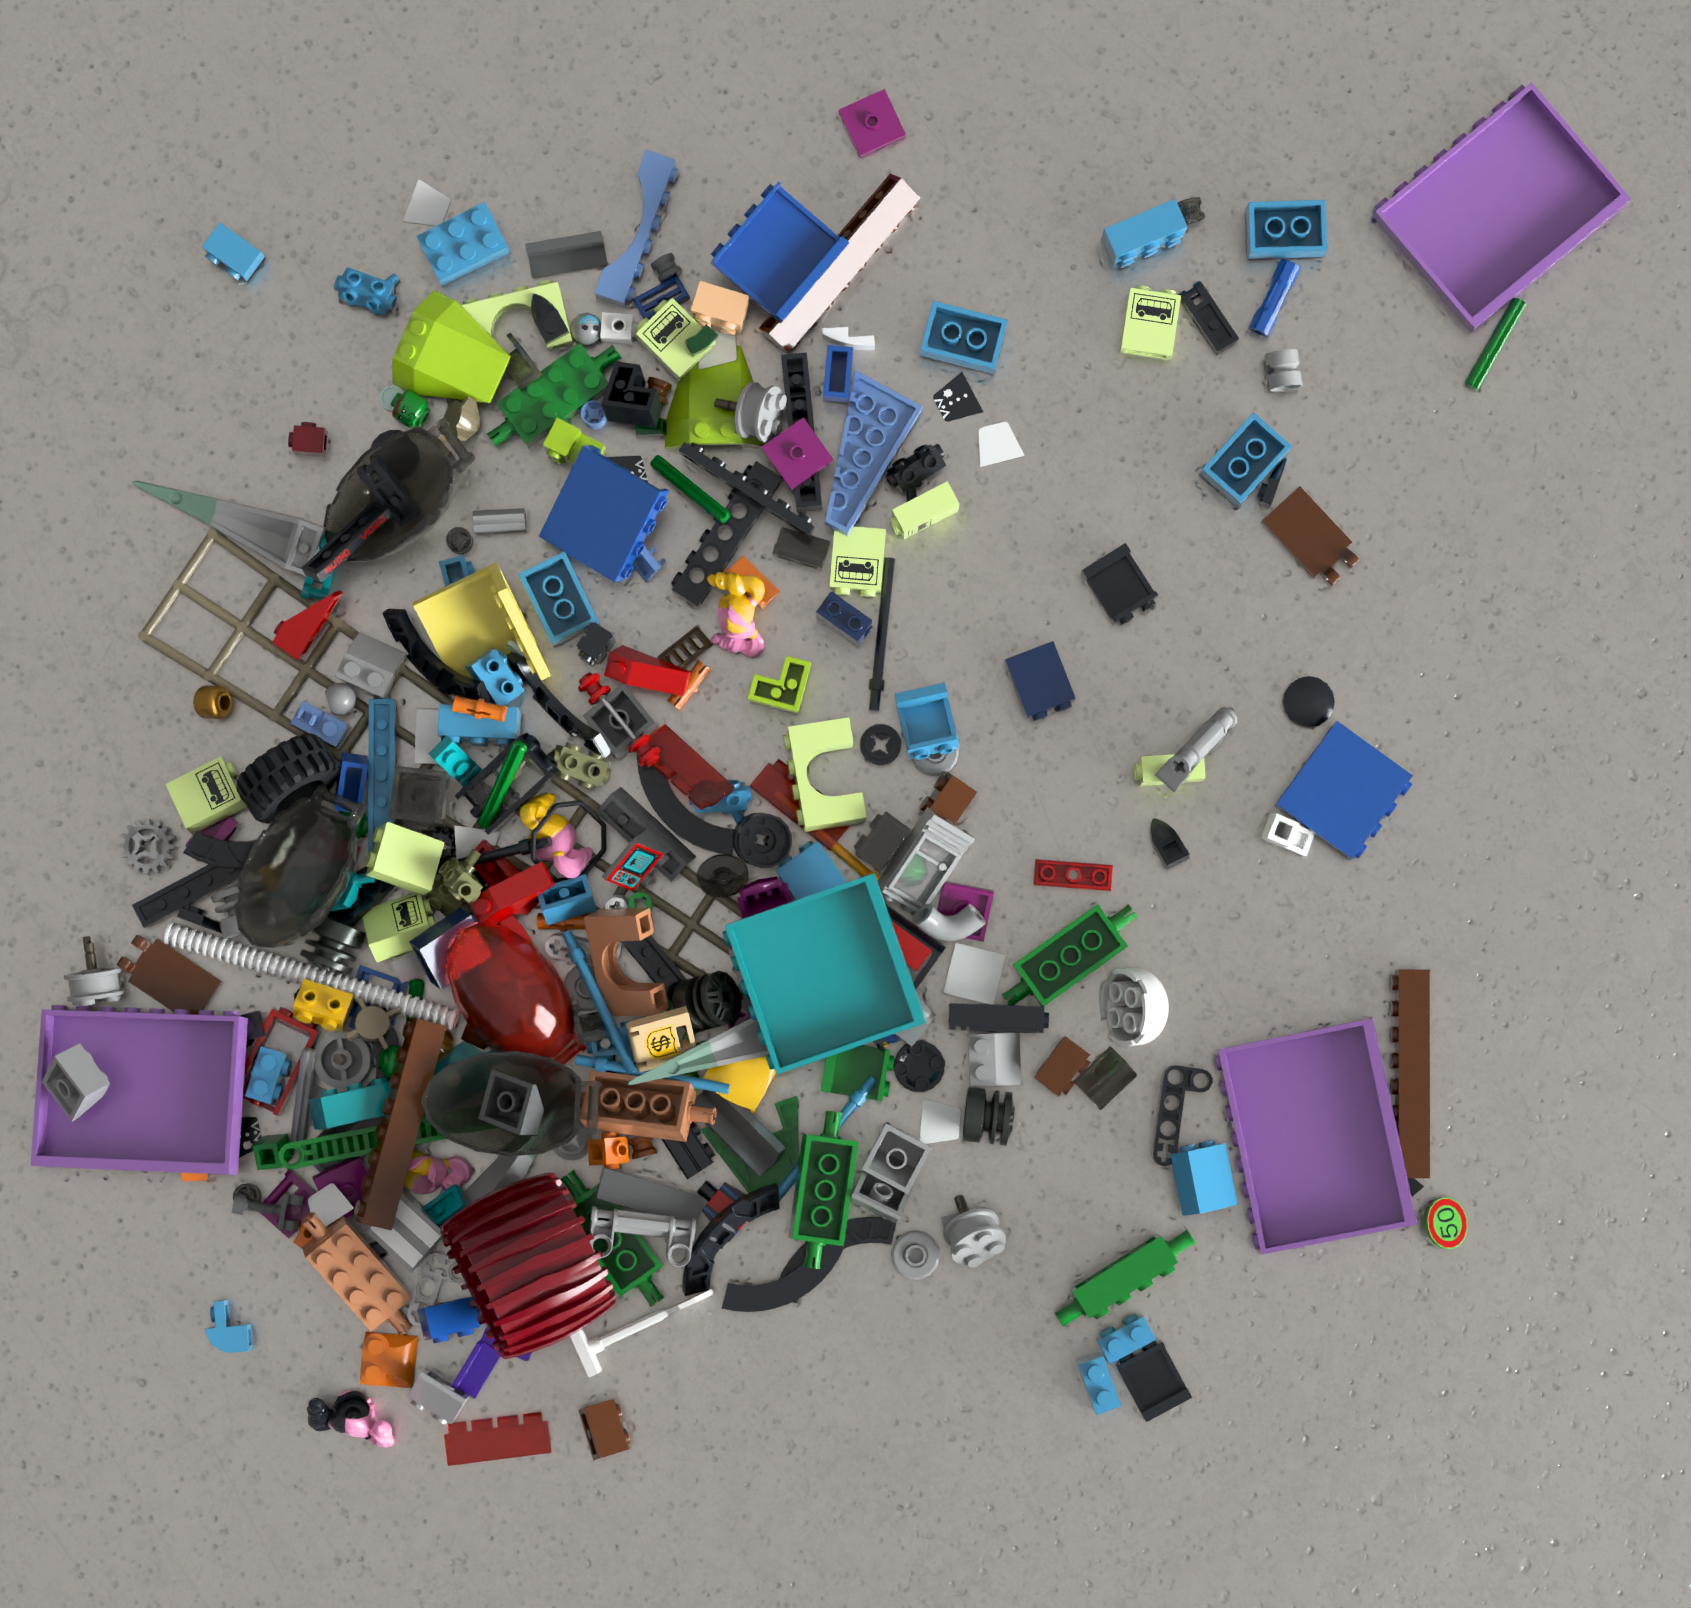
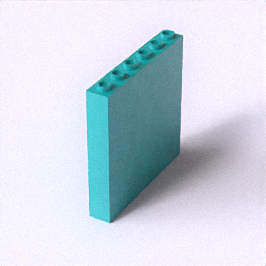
[722,873,926,1074]

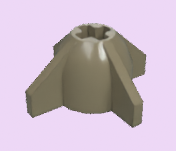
[435,396,481,442]
[346,996,402,1052]

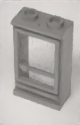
[878,807,975,915]

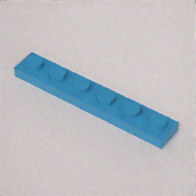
[368,699,396,854]

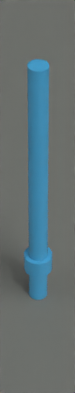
[562,930,637,1074]
[575,1054,730,1094]
[778,1075,878,1202]

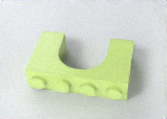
[462,280,574,352]
[783,717,867,832]

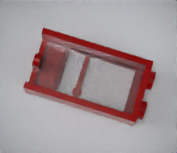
[243,1007,322,1116]

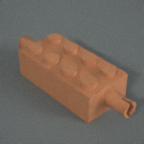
[561,1070,716,1142]
[301,1212,413,1335]

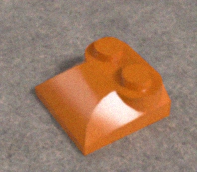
[360,1331,418,1388]

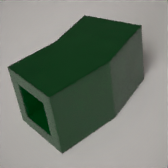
[685,324,718,357]
[636,418,667,437]

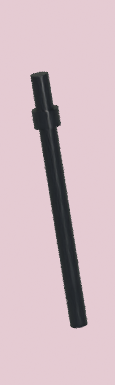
[868,557,895,711]
[436,836,552,875]

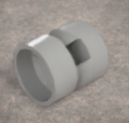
[1265,349,1303,392]

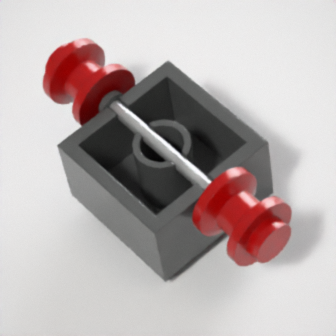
[578,672,661,767]

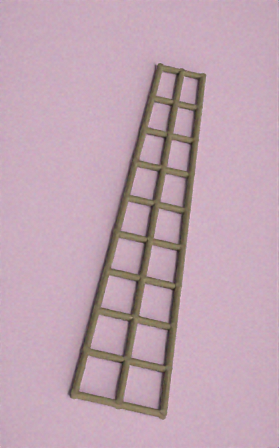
[138,528,744,999]

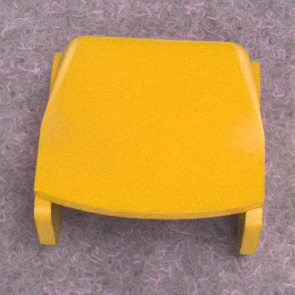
[703,1056,776,1114]

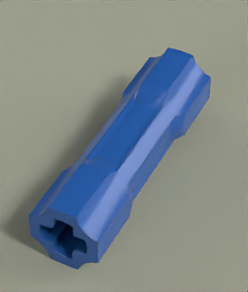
[1248,258,1301,338]

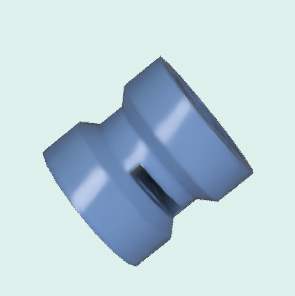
[581,400,607,430]

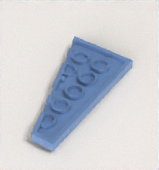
[825,371,923,536]

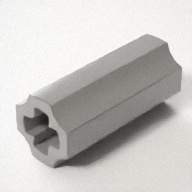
[473,508,526,534]

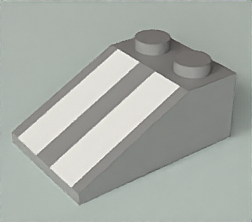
[352,1188,443,1273]

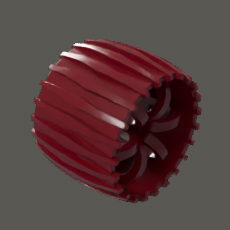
[440,1172,616,1359]

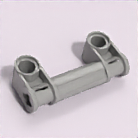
[1155,707,1237,792]
[589,1206,696,1267]

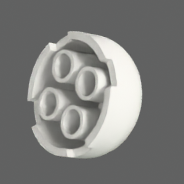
[1099,968,1169,1047]

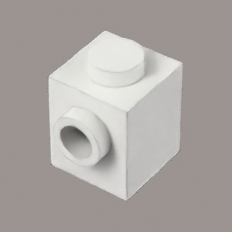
[600,312,638,344]

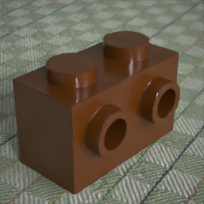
[918,772,977,824]
[1033,1036,1091,1096]
[578,1399,630,1461]

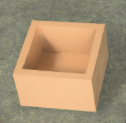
[691,281,751,336]

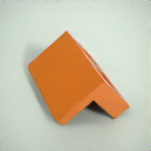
[724,555,780,610]

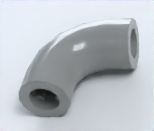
[913,904,986,941]

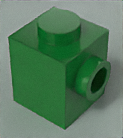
[252,1134,294,1170]

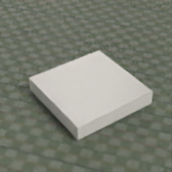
[943,943,1006,1005]

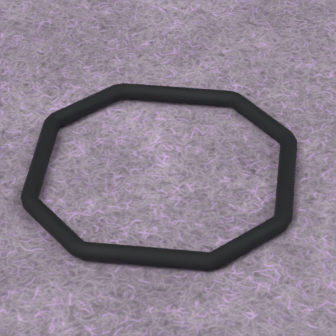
[531,800,606,883]

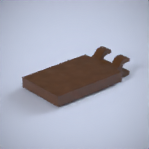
[1262,486,1360,586]
[116,935,223,1015]

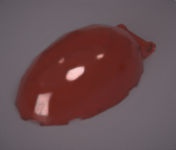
[446,922,587,1082]

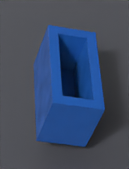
[823,345,853,403]
[334,752,369,814]
[417,1296,480,1343]

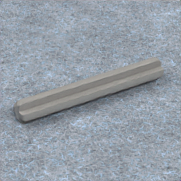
[290,1048,317,1142]

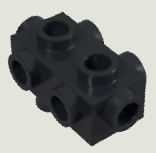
[885,443,946,502]

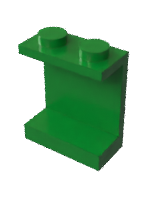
[821,1045,895,1101]

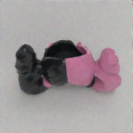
[307,1390,394,1447]

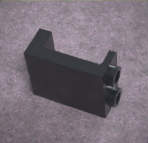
[1081,543,1158,625]
[1115,1340,1192,1422]

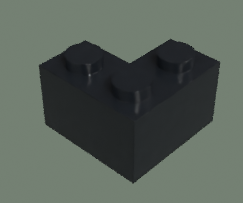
[601,361,663,428]

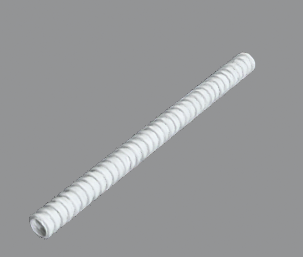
[163,922,459,1031]

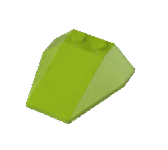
[392,290,511,403]
[665,346,768,449]

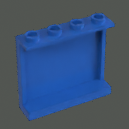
[710,181,850,324]
[539,445,669,582]
[1274,721,1413,860]

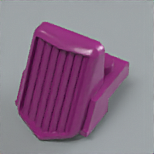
[737,876,792,919]

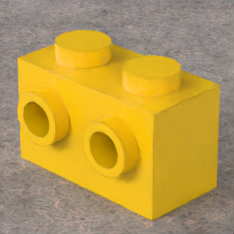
[293,979,354,1032]

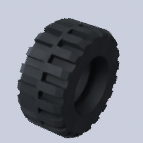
[236,733,340,824]

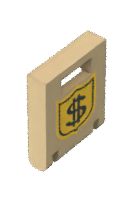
[626,1006,696,1072]

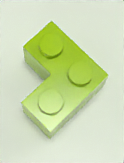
[543,418,606,469]
[748,656,811,715]

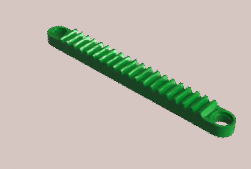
[278,1105,501,1169]

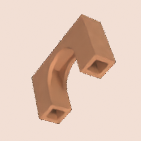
[584,908,669,1016]

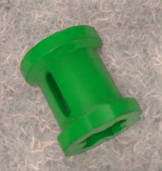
[628,892,653,912]

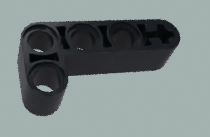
[1151,1065,1213,1166]

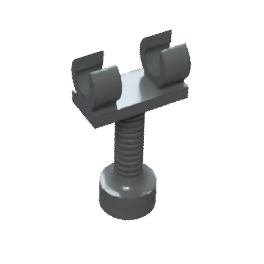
[232,1192,304,1232]

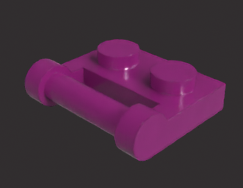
[259,1169,316,1239]

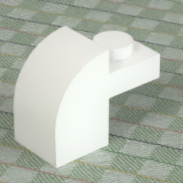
[1261,813,1315,856]

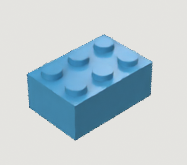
[1101,199,1188,268]
[1246,200,1328,259]
[416,202,510,287]
[920,301,1008,374]
[1200,412,1292,508]
[518,552,600,646]
[438,704,522,747]

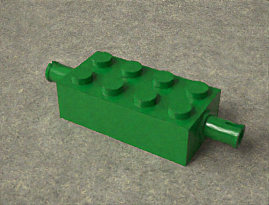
[486,343,622,449]
[1002,904,1138,1007]
[788,1111,858,1269]
[560,1170,664,1307]
[1055,1229,1196,1327]

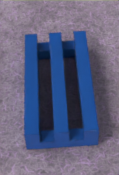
[633,275,690,320]

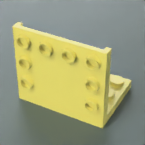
[412,562,551,680]

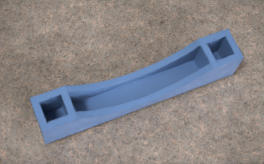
[595,150,679,308]

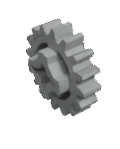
[118,818,176,875]

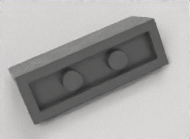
[525,231,607,278]

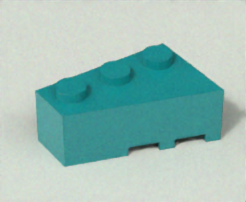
[308,1077,391,1130]

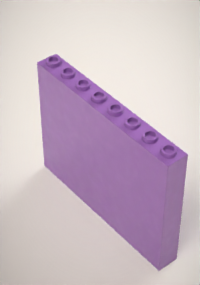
[1372,83,1631,333]
[31,1005,248,1175]
[1215,1018,1417,1255]

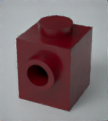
[288,422,328,457]

